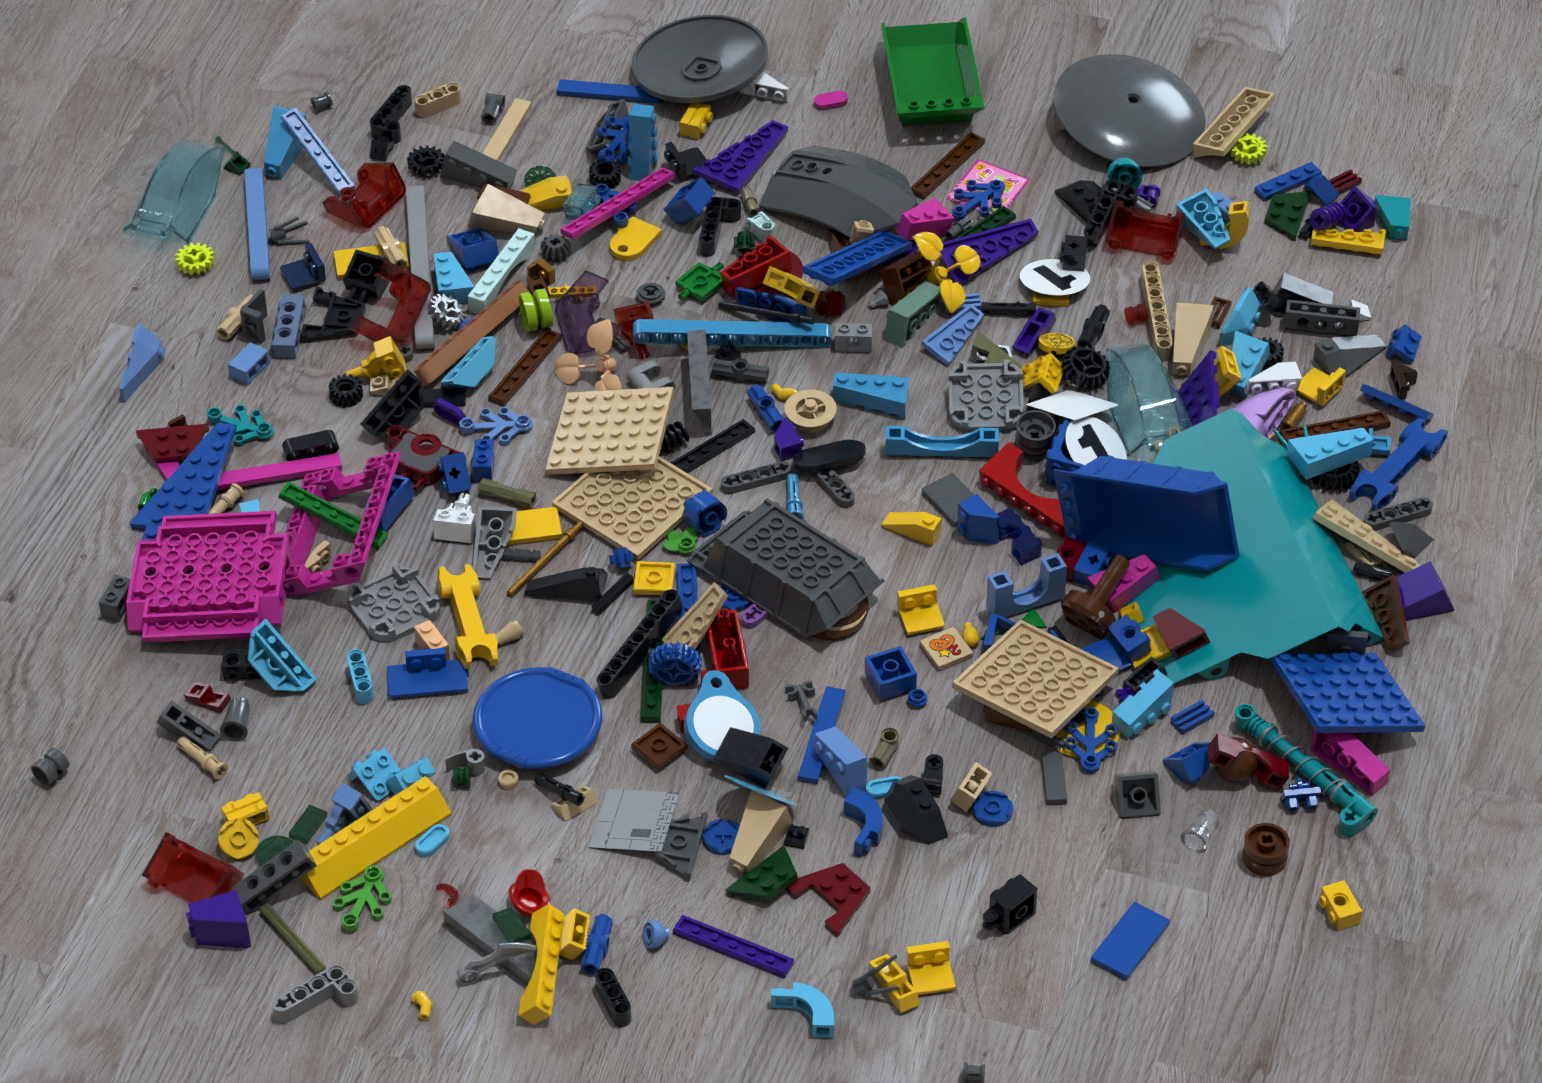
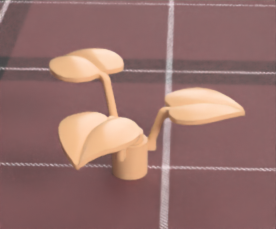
[554,319,622,391]

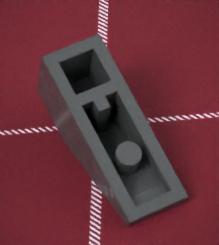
[156,700,221,751]

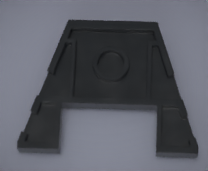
[300,286,366,341]

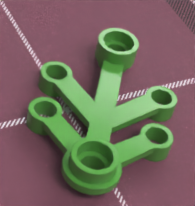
[333,866,392,932]

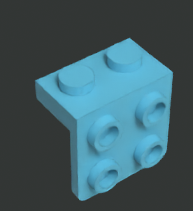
[347,747,401,801]

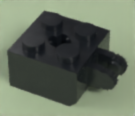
[343,250,393,303]
[982,874,1038,934]

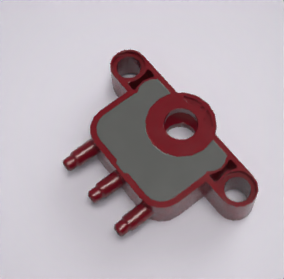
[386,425,466,491]

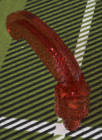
[436,883,459,907]

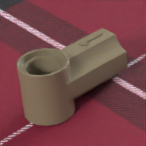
[869,727,899,769]

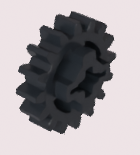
[407,145,444,177]

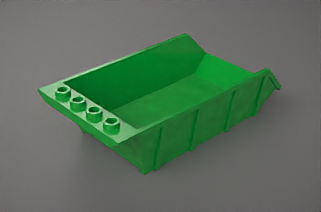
[881,17,984,127]

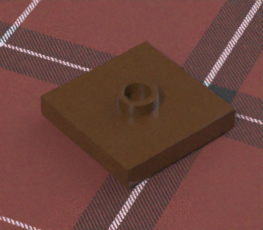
[631,723,688,771]

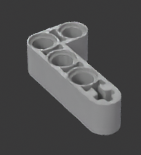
[272,965,358,1024]

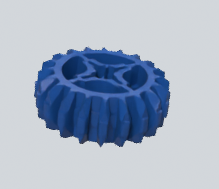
[648,642,702,687]

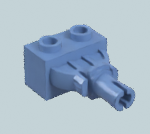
[316,783,373,844]

